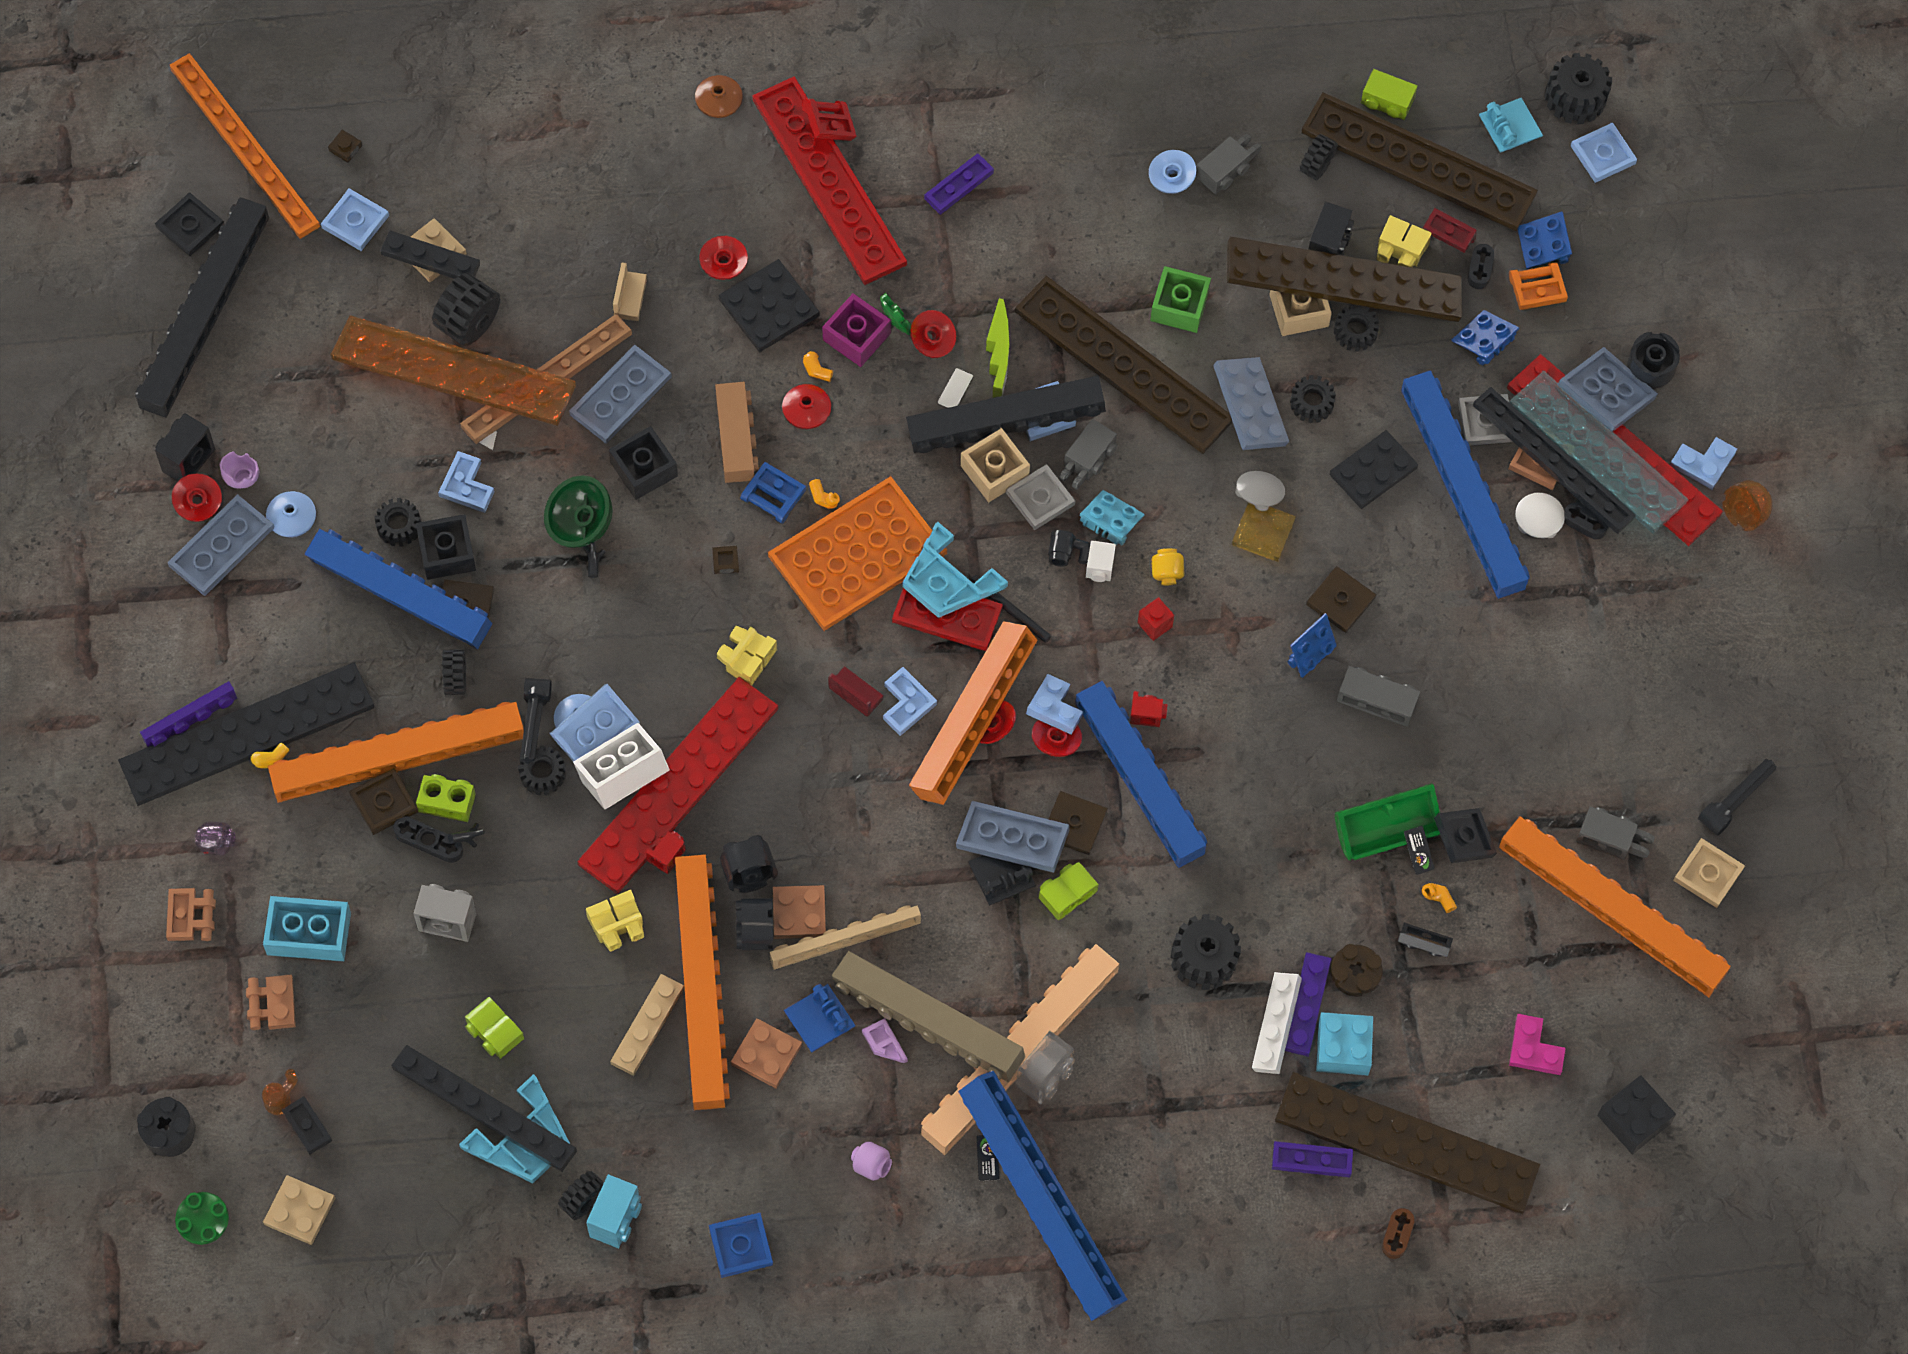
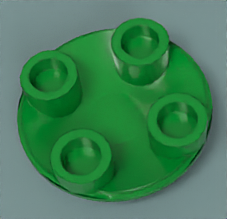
[880,292,912,335]
[175,1192,229,1245]

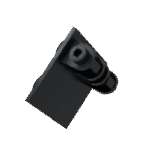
[968,855,1036,906]

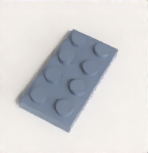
[569,345,672,444]
[1213,357,1289,450]
[167,494,274,596]
[956,801,1070,873]

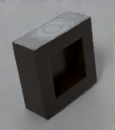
[328,129,362,163]
[712,546,739,574]

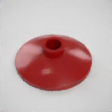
[699,236,748,280]
[911,310,956,358]
[782,384,831,429]
[172,474,222,522]
[979,701,1016,744]
[1032,720,1082,757]

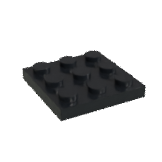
[718,259,820,353]

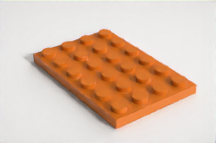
[768,476,947,631]

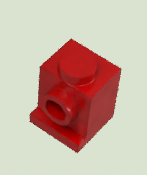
[1130,691,1168,727]
[646,831,686,874]

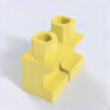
[1376,215,1432,267]
[717,626,777,686]
[586,890,644,951]

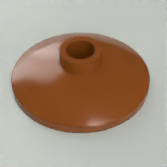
[695,75,743,118]

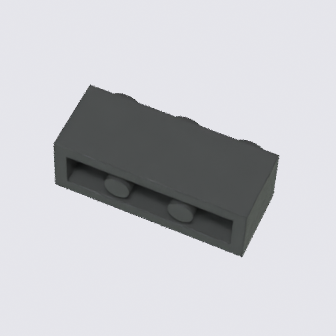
[1337,666,1421,727]

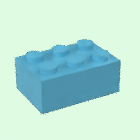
[263,896,351,961]

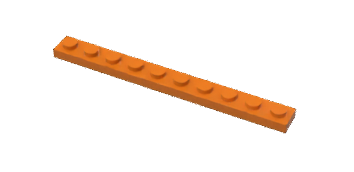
[170,53,320,239]

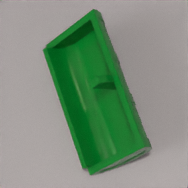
[1335,783,1440,860]

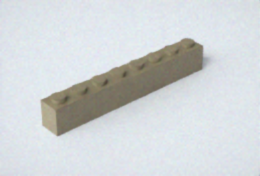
[832,951,1026,1082]

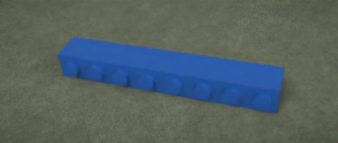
[305,528,493,649]
[1075,681,1207,868]

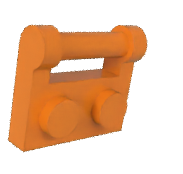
[1509,262,1568,310]

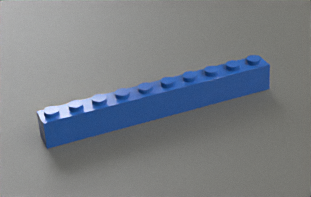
[1401,370,1530,599]
[958,1071,1127,1321]

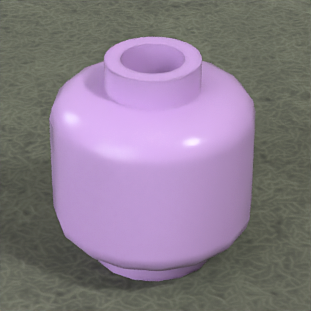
[851,1142,892,1181]

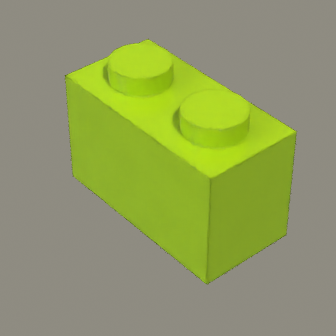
[1361,69,1417,120]

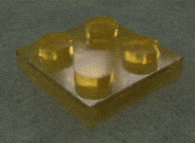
[1232,502,1296,562]

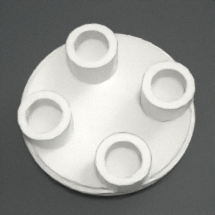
[1515,493,1565,538]

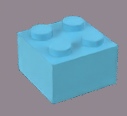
[1316,1012,1373,1076]
[586,1174,642,1249]

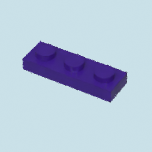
[924,153,994,215]
[1272,1141,1353,1177]

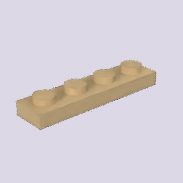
[610,974,684,1076]

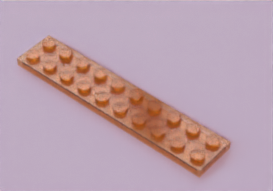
[331,315,576,426]

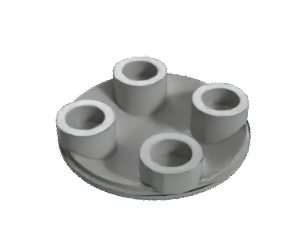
[1235,471,1285,511]

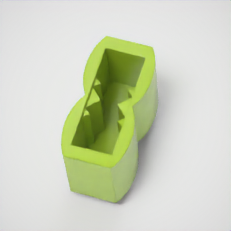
[1039,862,1099,920]
[465,997,524,1059]

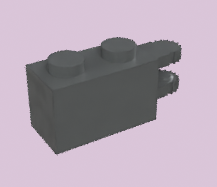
[1196,133,1262,195]
[1059,418,1118,490]
[1576,807,1655,860]

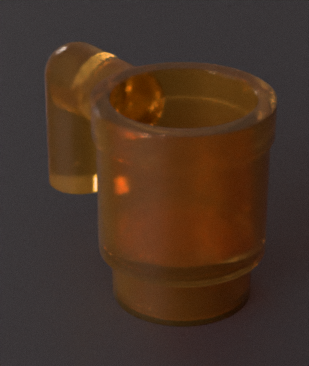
[262,1069,298,1115]

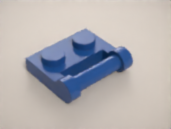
[740,462,806,524]

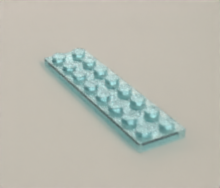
[1510,371,1688,534]

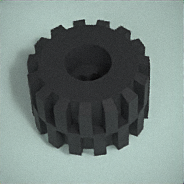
[1545,53,1612,125]
[432,273,501,346]
[1170,914,1241,990]

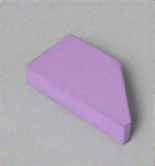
[862,1018,908,1063]

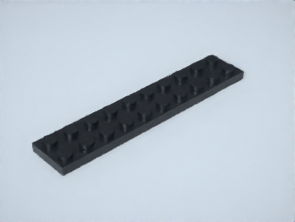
[118,662,375,806]

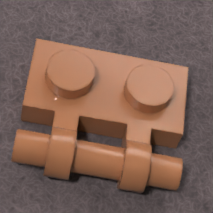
[166,888,216,941]
[246,975,296,1030]

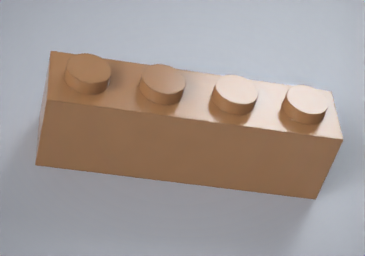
[715,382,759,483]

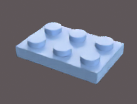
[550,684,640,762]

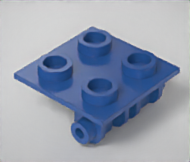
[1518,211,1572,269]
[1451,310,1519,366]
[1287,613,1337,678]
[784,984,856,1053]

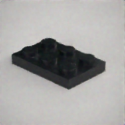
[1329,430,1418,510]

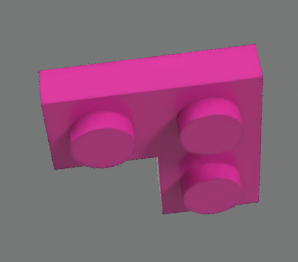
[1509,1014,1565,1075]

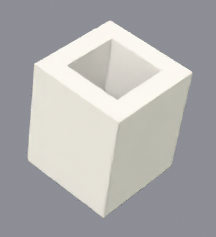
[1086,541,1116,582]

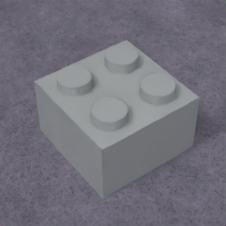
[413,884,476,942]

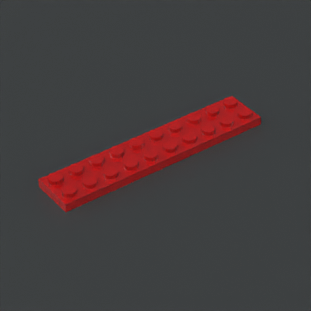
[752,76,907,285]
[1507,354,1723,546]
[577,677,779,895]

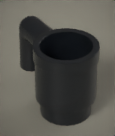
[1048,530,1090,567]

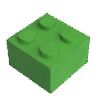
[1150,266,1211,333]

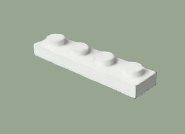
[1252,972,1302,1074]

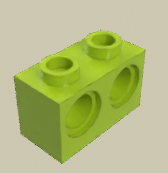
[416,774,476,822]

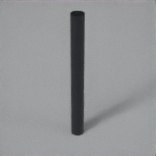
[970,575,1052,643]

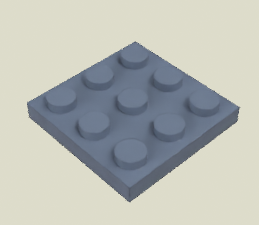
[1557,347,1658,433]

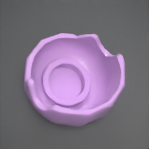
[219,451,260,489]

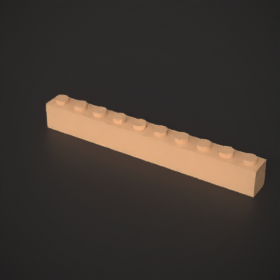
[921,944,1119,1155]

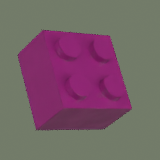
[822,293,891,367]

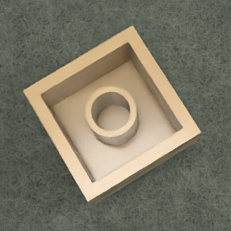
[1270,290,1331,336]
[961,428,1030,503]

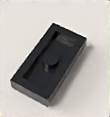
[1398,922,1453,957]
[282,1096,332,1155]

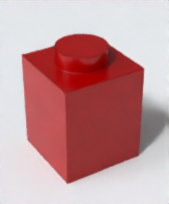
[1138,597,1174,641]

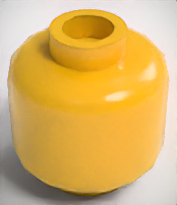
[1152,548,1185,586]

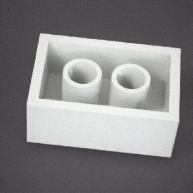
[573,723,670,809]

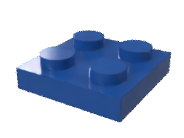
[709,1213,773,1278]

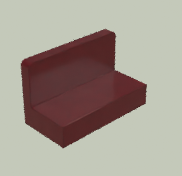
[1423,208,1477,253]
[828,666,883,717]

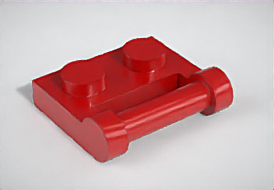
[802,98,857,141]

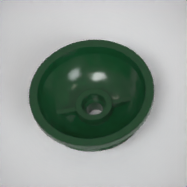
[544,475,613,548]

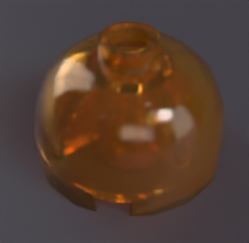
[1722,480,1773,531]

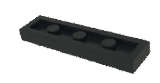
[380,230,480,279]

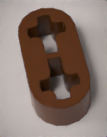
[1382,1208,1414,1259]

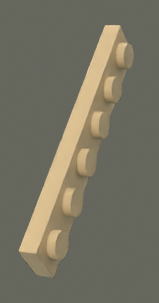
[770,906,921,970]

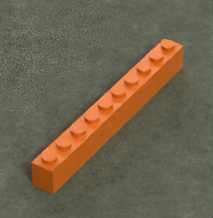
[268,702,524,803]
[1499,816,1731,997]
[675,855,730,1110]

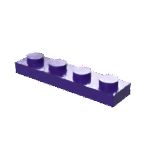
[140,681,237,747]
[1285,952,1331,1057]

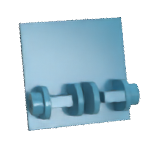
[1479,98,1543,153]
[1079,490,1145,545]

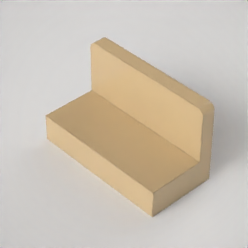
[613,263,647,321]

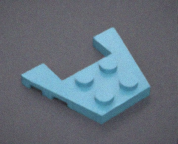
[902,522,1008,618]
[459,1074,570,1183]

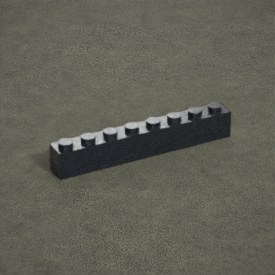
[906,375,1106,453]

